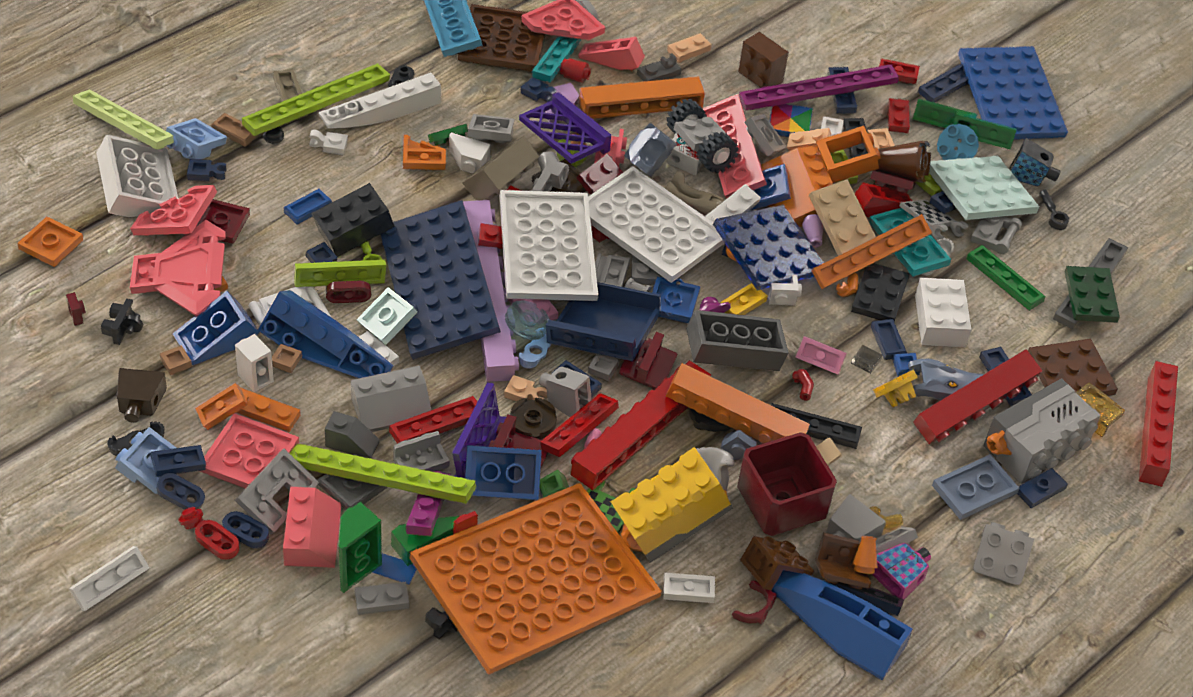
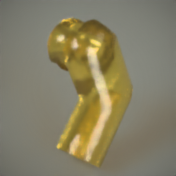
[869,506,903,529]

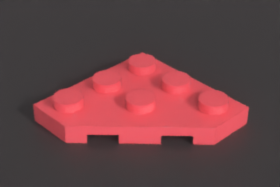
[521,0,605,40]
[130,185,217,236]

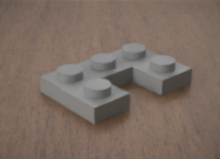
[234,449,319,535]

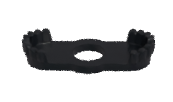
[107,421,165,456]

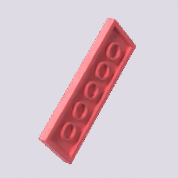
[703,94,767,199]

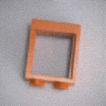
[816,126,881,183]

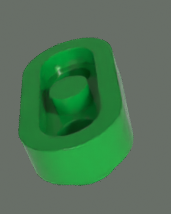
[427,123,468,145]

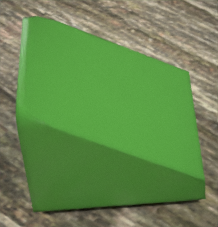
[539,469,569,498]

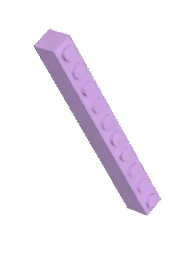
[463,200,519,382]

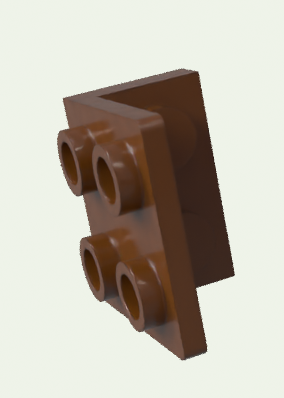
[740,536,814,590]

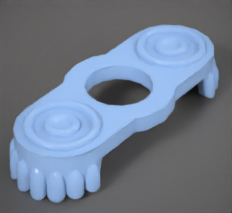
[519,328,551,368]

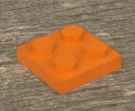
[17,217,84,267]

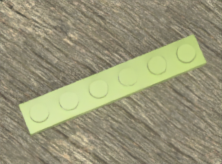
[73,89,174,150]

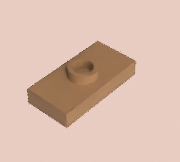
[211,113,258,147]

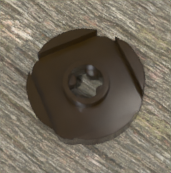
[510,397,557,440]

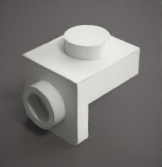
[768,275,802,306]

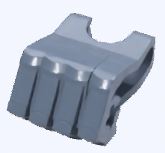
[624,123,677,177]

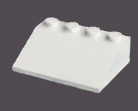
[97,134,178,217]

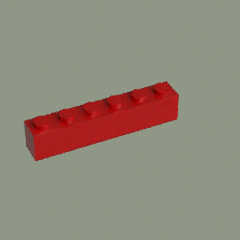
[913,349,1043,445]
[1139,361,1178,487]

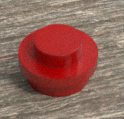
[178,507,204,529]

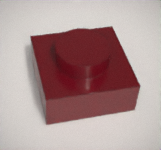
[66,292,86,326]

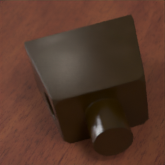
[117,368,167,423]

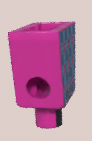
[872,543,931,599]

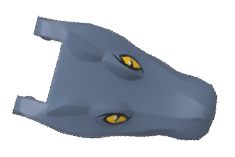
[908,358,984,401]

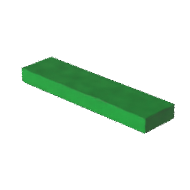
[966,245,1046,311]

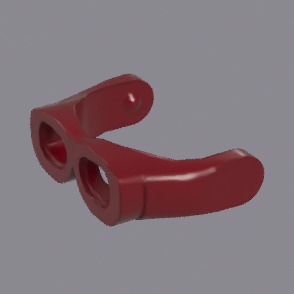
[732,580,777,625]

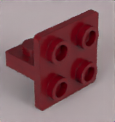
[619,331,678,389]

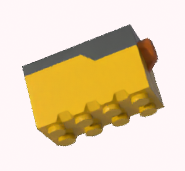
[611,447,733,563]

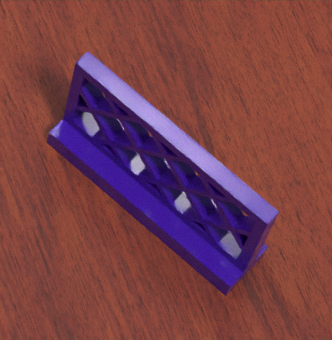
[519,92,612,164]
[452,382,506,479]

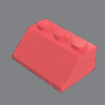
[283,487,341,568]

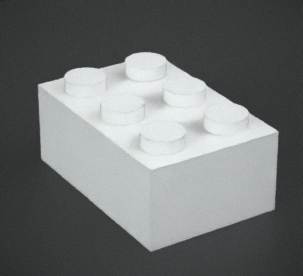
[915,278,971,347]

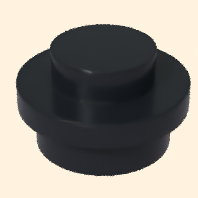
[263,126,284,144]

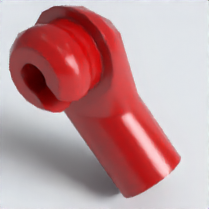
[792,369,814,401]

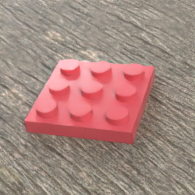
[200,413,299,488]

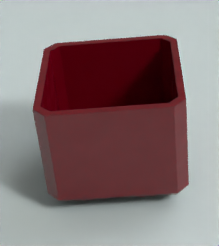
[737,432,837,536]

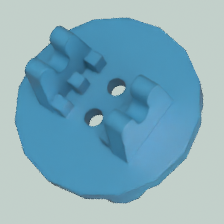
[937,124,979,160]

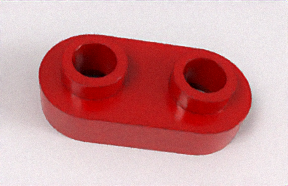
[195,520,239,560]

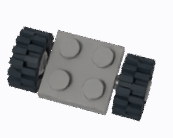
[666,99,739,173]

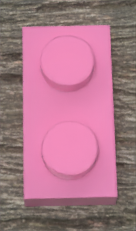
[796,336,847,374]

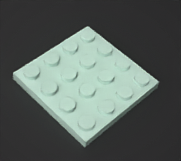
[930,156,1039,220]

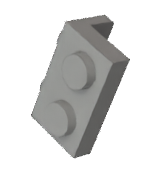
[393,431,450,472]

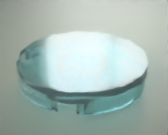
[505,300,550,340]

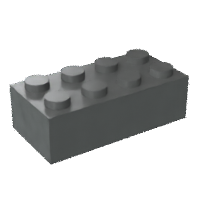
[686,310,789,371]

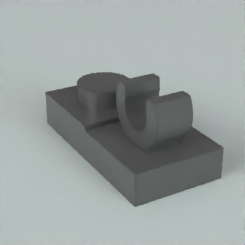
[637,53,682,82]

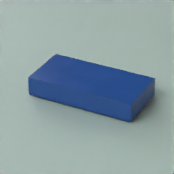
[284,189,332,225]

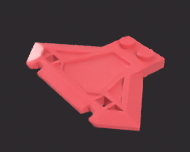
[130,220,226,317]

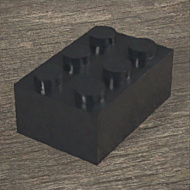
[311,183,395,257]

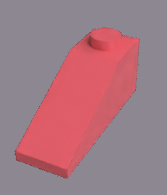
[578,37,645,70]

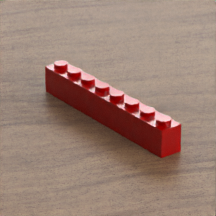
[570,360,712,491]

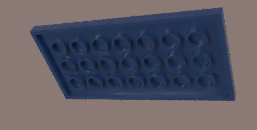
[381,200,501,360]

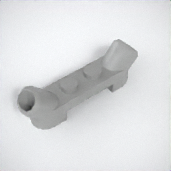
[532,151,569,192]

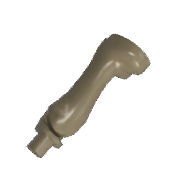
[665,170,725,216]

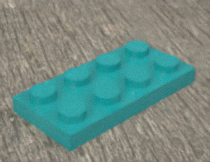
[869,208,951,277]

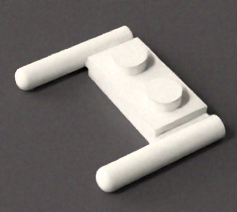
[248,287,331,340]

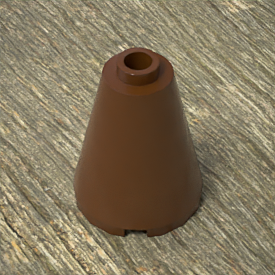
[876,141,931,183]

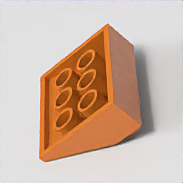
[761,146,833,229]

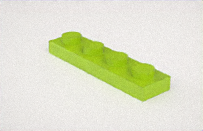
[294,260,386,287]

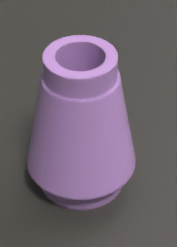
[802,214,823,248]

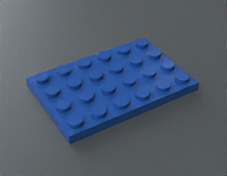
[958,46,1068,139]

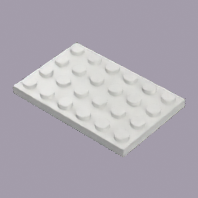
[588,167,729,283]
[500,190,598,301]

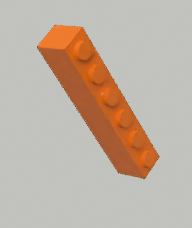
[579,77,705,119]
[666,363,810,444]

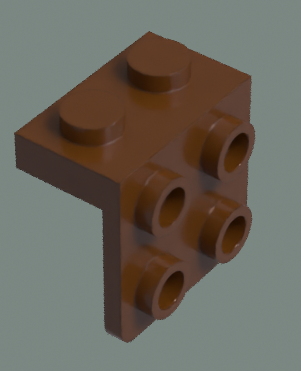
[815,532,871,590]

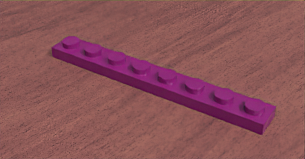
[739,64,899,111]

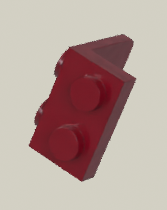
[489,414,548,470]

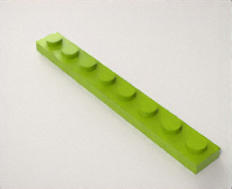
[242,63,390,136]
[289,443,476,504]

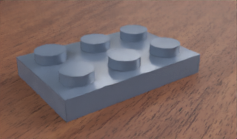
[932,454,1019,520]

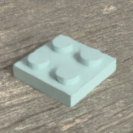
[357,287,417,345]

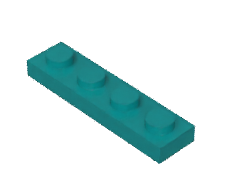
[532,36,581,83]

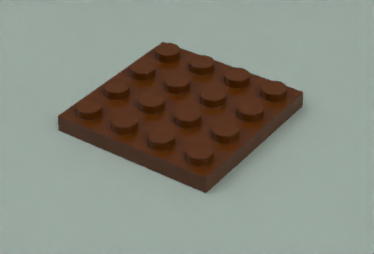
[457,4,545,71]

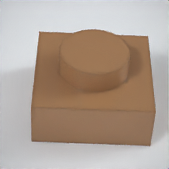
[272,344,302,373]
[160,345,192,375]

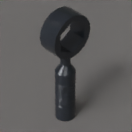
[1039,189,1069,230]

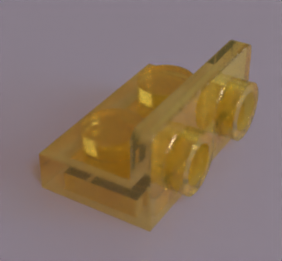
[1076,382,1125,437]

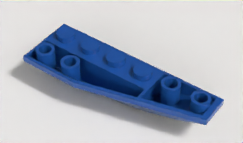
[258,290,393,378]
[771,570,913,680]

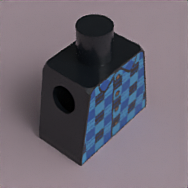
[1009,138,1061,187]

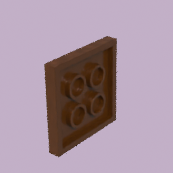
[1028,338,1118,400]

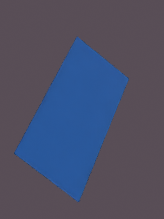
[372,553,417,584]

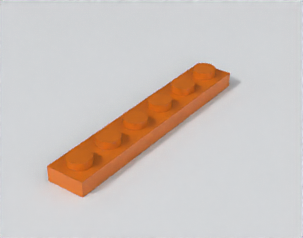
[811,214,932,289]

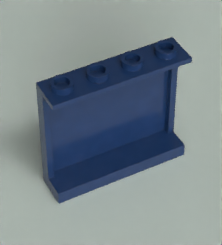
[546,282,661,361]

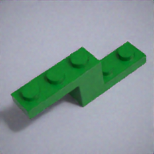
[912,98,1017,150]

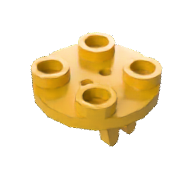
[873,369,918,407]

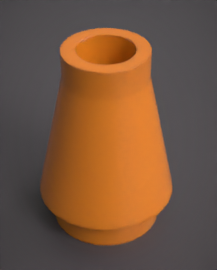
[853,536,878,574]

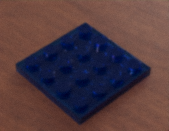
[713,205,824,290]

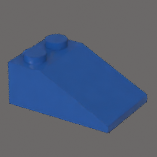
[173,291,260,365]
[465,446,541,500]

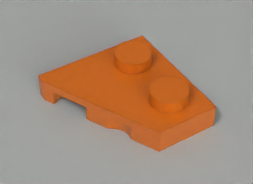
[403,135,446,170]

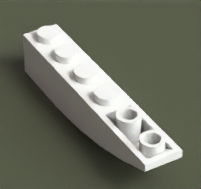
[319,73,441,128]

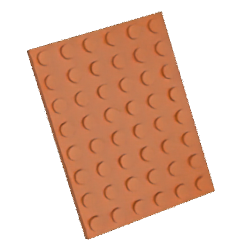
[410,483,662,675]

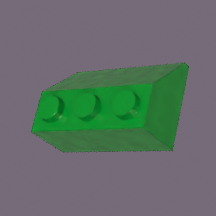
[338,502,382,593]

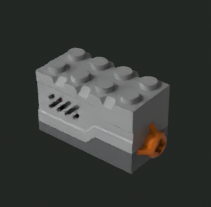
[983,378,1101,484]

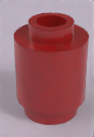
[560,58,591,83]

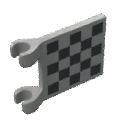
[900,199,968,239]

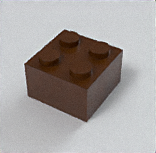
[738,31,789,88]

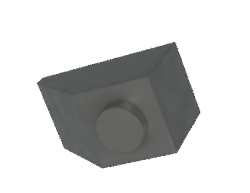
[325,411,379,458]

